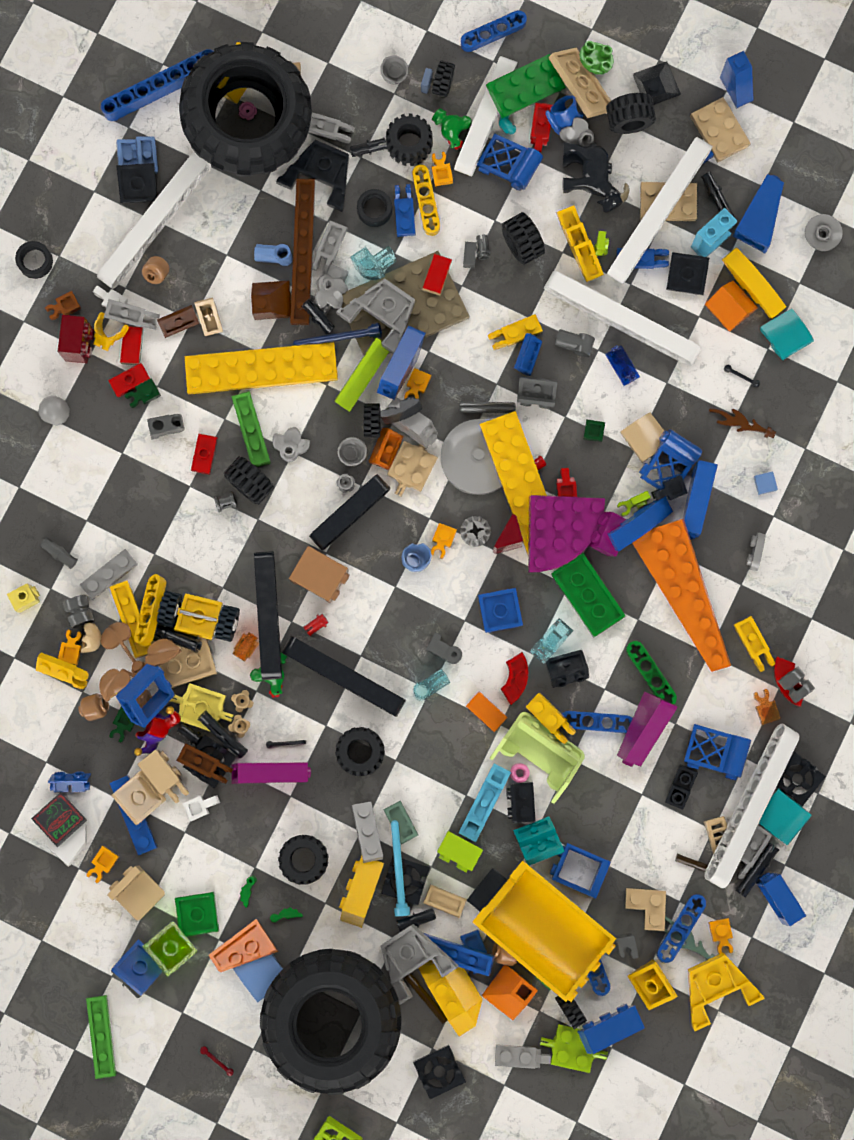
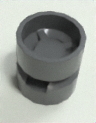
[62,595,95,629]
[778,666,815,703]

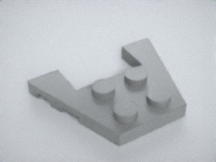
[336,279,415,354]
[381,924,459,1005]

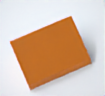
[705,280,758,332]

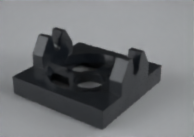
[183,735,237,789]
[776,752,826,807]
[381,856,430,905]
[413,1044,466,1099]

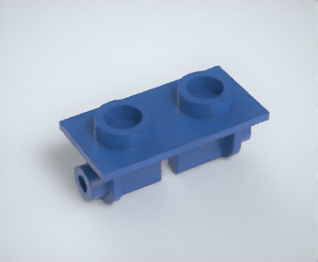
[48,771,91,793]

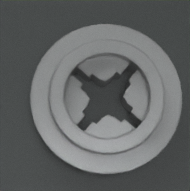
[460,516,491,547]

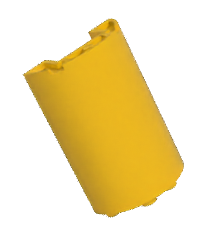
[472,861,616,1002]

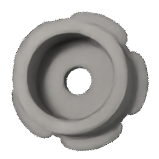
[336,474,355,492]

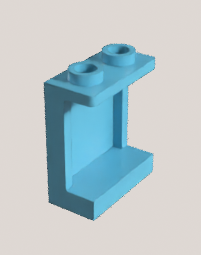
[691,208,737,257]

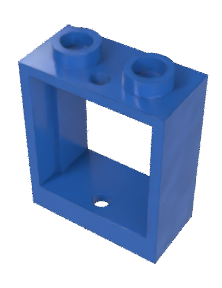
[116,664,175,728]
[549,843,611,899]
[756,872,807,926]

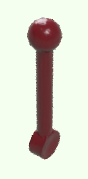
[200,1046,234,1076]

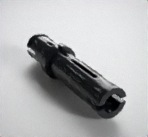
[701,171,737,220]
[154,624,202,653]
[197,710,248,759]
[735,843,780,898]

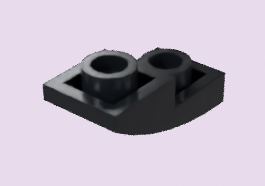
[381,397,422,424]
[665,764,698,810]
[466,868,508,911]

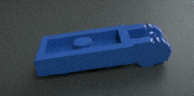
[394,184,416,237]
[616,248,669,269]

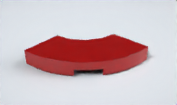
[500,652,528,705]
[774,657,803,707]

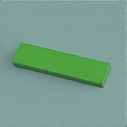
[231,391,271,467]
[86,995,116,1079]

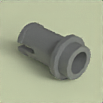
[476,234,491,260]

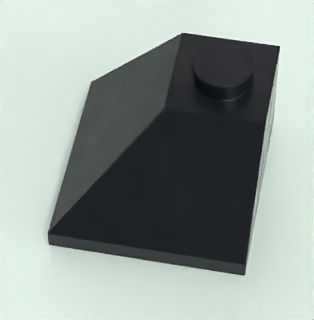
[633,61,681,105]

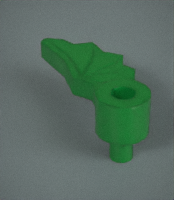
[240,876,257,908]
[270,907,303,923]

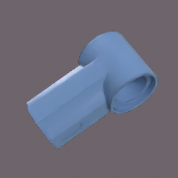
[254,244,293,266]

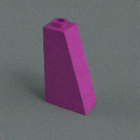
[617,691,677,767]
[231,762,311,784]

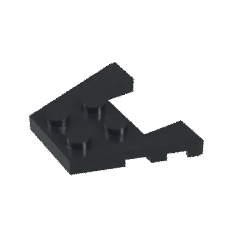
[276,140,349,212]

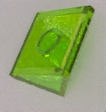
[142,921,198,977]

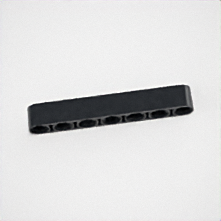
[254,551,282,681]
[281,636,406,717]

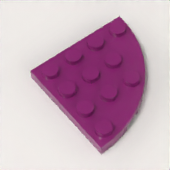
[528,495,605,573]

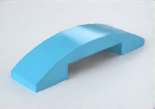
[459,764,511,842]

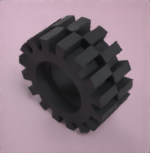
[432,60,455,97]
[363,403,381,438]
[555,996,587,1029]

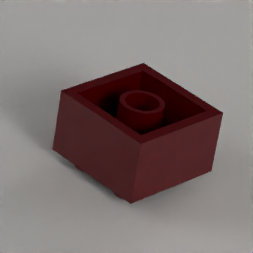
[57,315,94,364]

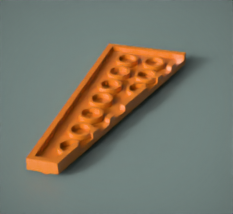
[632,519,731,672]

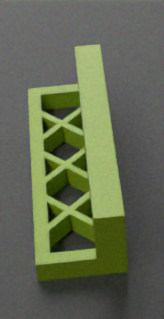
[334,338,390,412]

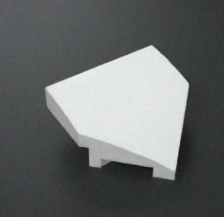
[46,823,87,867]

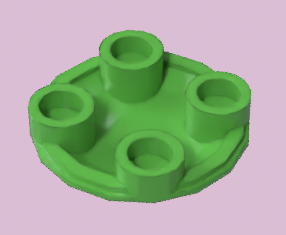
[579,41,614,75]

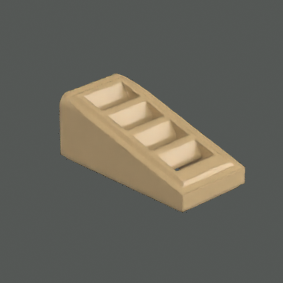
[704,816,727,854]

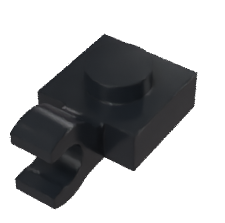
[651,475,688,500]

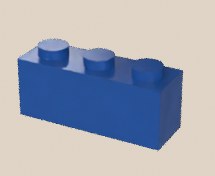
[577,1004,645,1054]

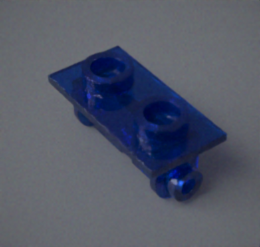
[605,345,640,386]

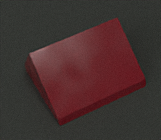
[493,514,524,554]

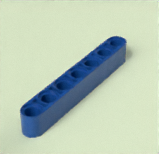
[101,49,213,121]

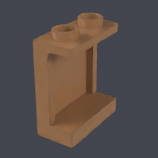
[289,546,350,603]

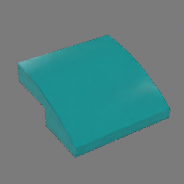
[760,308,814,360]
[759,789,812,845]
[513,816,564,866]

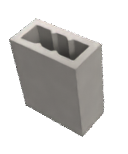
[385,397,438,448]

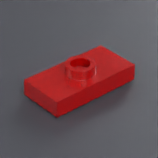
[108,363,150,398]
[191,434,218,475]

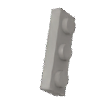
[80,549,138,600]
[352,802,383,863]

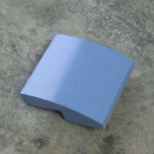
[116,137,158,174]
[233,954,283,1002]

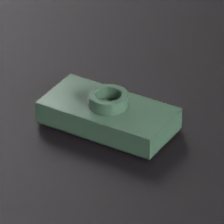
[383,800,418,845]

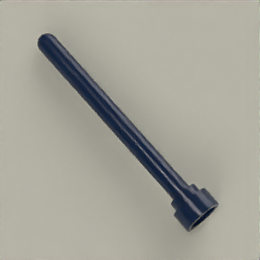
[293,323,382,346]

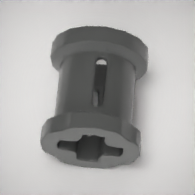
[214,491,237,512]

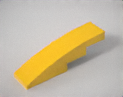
[556,205,604,282]
[722,247,786,319]

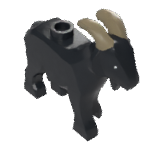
[562,142,630,213]

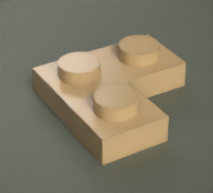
[625,888,666,931]

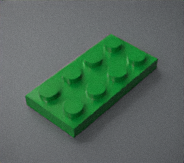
[486,54,566,119]
[551,553,626,638]

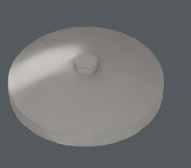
[441,419,502,495]

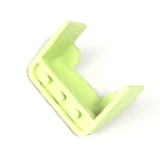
[490,712,585,804]

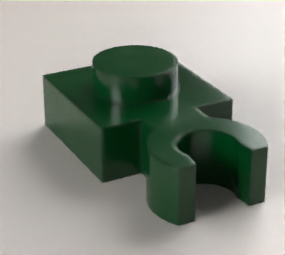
[125,378,161,408]
[109,706,135,743]

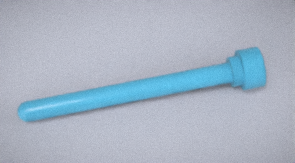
[391,820,410,916]

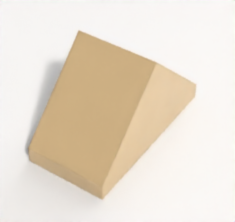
[194,297,223,336]

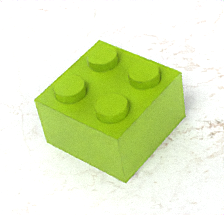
[437,831,483,873]

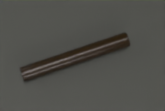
[675,853,733,880]
[405,973,448,1024]

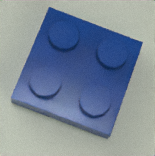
[478,588,523,633]
[111,939,168,996]

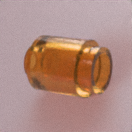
[232,632,259,661]

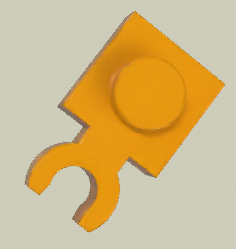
[431,152,453,187]
[404,368,431,399]
[431,523,457,559]
[58,629,82,665]
[86,846,120,883]
[708,918,733,954]

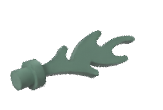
[664,916,715,960]

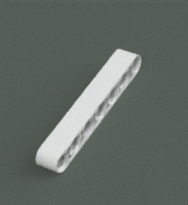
[454,56,518,177]

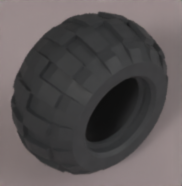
[179,42,312,177]
[260,948,402,1095]

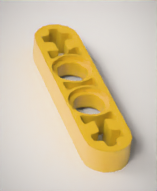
[412,165,440,236]
[134,574,166,647]

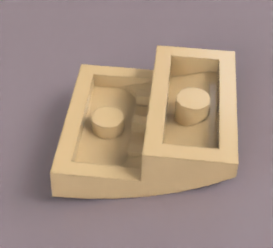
[620,412,664,463]

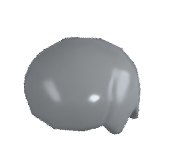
[380,55,408,84]
[38,396,70,426]
[337,437,367,466]

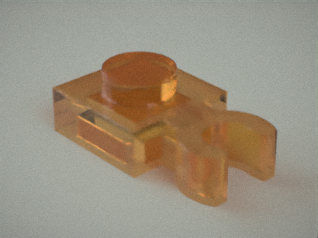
[753,689,781,725]

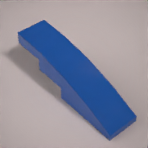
[608,496,673,551]

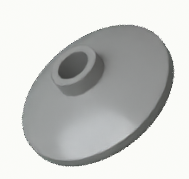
[805,214,843,251]

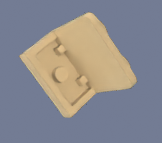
[107,866,165,920]

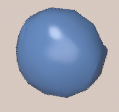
[401,543,432,572]

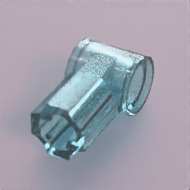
[413,669,451,701]

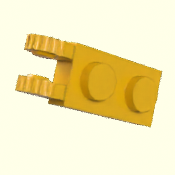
[488,314,543,350]
[733,616,775,672]
[36,653,89,689]
[526,693,576,744]

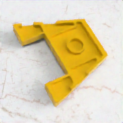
[688,952,765,1031]

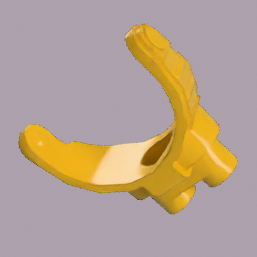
[93,312,129,351]

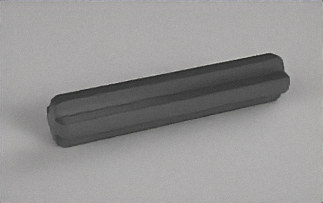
[460,401,516,413]

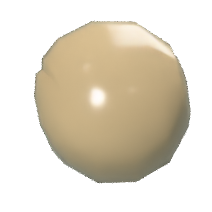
[81,622,101,653]

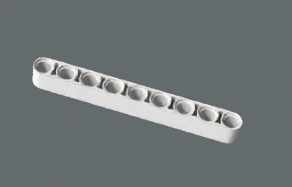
[607,137,713,284]
[97,152,211,289]
[544,271,701,366]
[704,724,799,888]

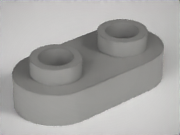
[746,532,766,571]

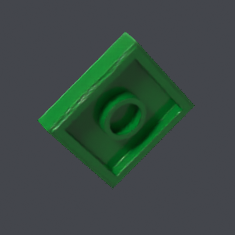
[175,892,219,937]

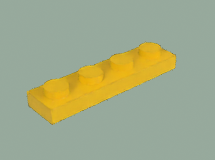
[109,580,151,659]

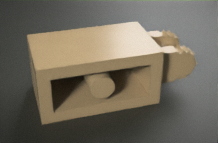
[137,749,189,804]

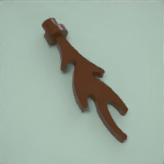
[709,409,776,439]

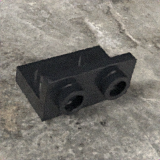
[545,650,589,688]
[506,782,536,823]

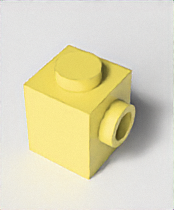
[7,583,40,613]

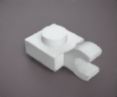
[93,286,128,308]
[183,795,220,821]

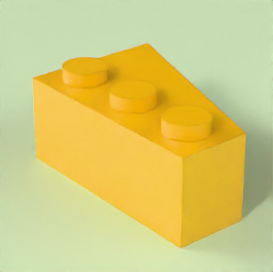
[339,856,384,928]

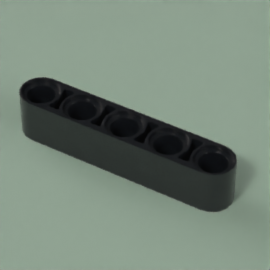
[309,474,391,551]

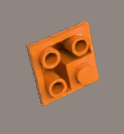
[481,965,538,1020]

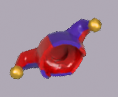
[134,706,181,756]

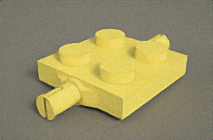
[170,683,234,732]

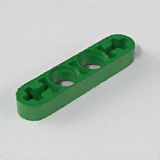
[626,641,677,705]

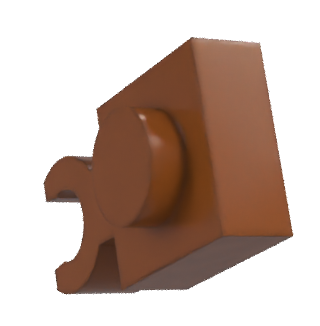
[45,291,81,320]

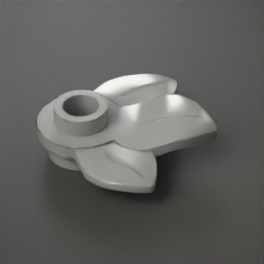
[559,117,594,147]
[315,275,348,309]
[273,427,310,462]

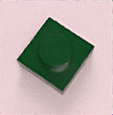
[583,419,605,442]

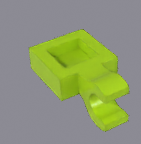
[594,231,609,256]
[617,491,651,517]

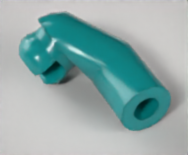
[499,115,516,135]

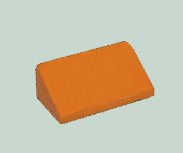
[369,428,404,470]
[466,692,508,732]

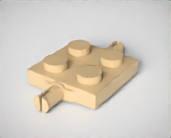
[387,441,438,497]

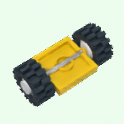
[157,590,240,642]

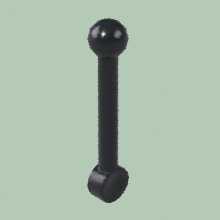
[724,364,760,387]
[266,740,306,748]

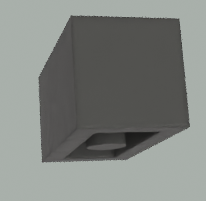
[463,241,477,268]

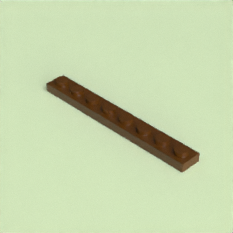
[290,179,315,325]

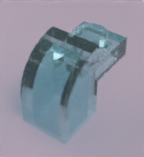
[350,245,397,280]
[529,618,574,664]

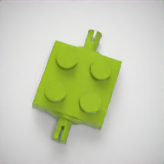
[540,1024,608,1073]

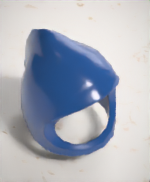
[545,95,584,134]

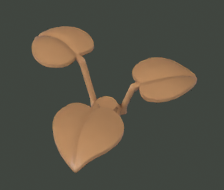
[99,622,182,702]

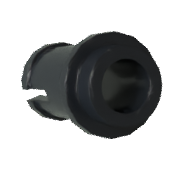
[177,723,202,746]

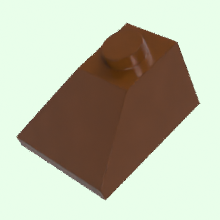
[251,280,291,320]

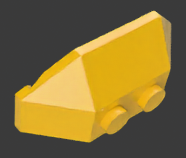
[418,960,482,1036]

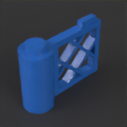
[477,133,543,191]
[639,429,702,489]
[684,724,751,781]

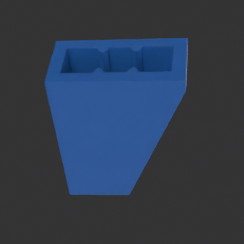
[720,51,753,109]

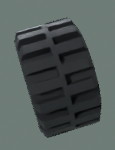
[606,93,656,134]
[386,113,433,166]
[502,212,545,265]
[223,456,274,505]
[335,727,385,776]
[278,835,329,885]

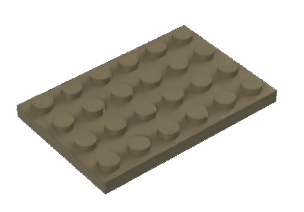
[342,251,470,356]

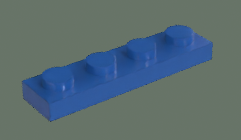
[110,775,158,855]
[424,933,495,976]

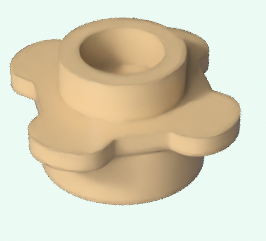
[231,690,254,712]
[228,715,250,738]

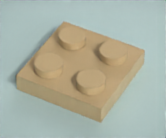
[111,770,166,825]

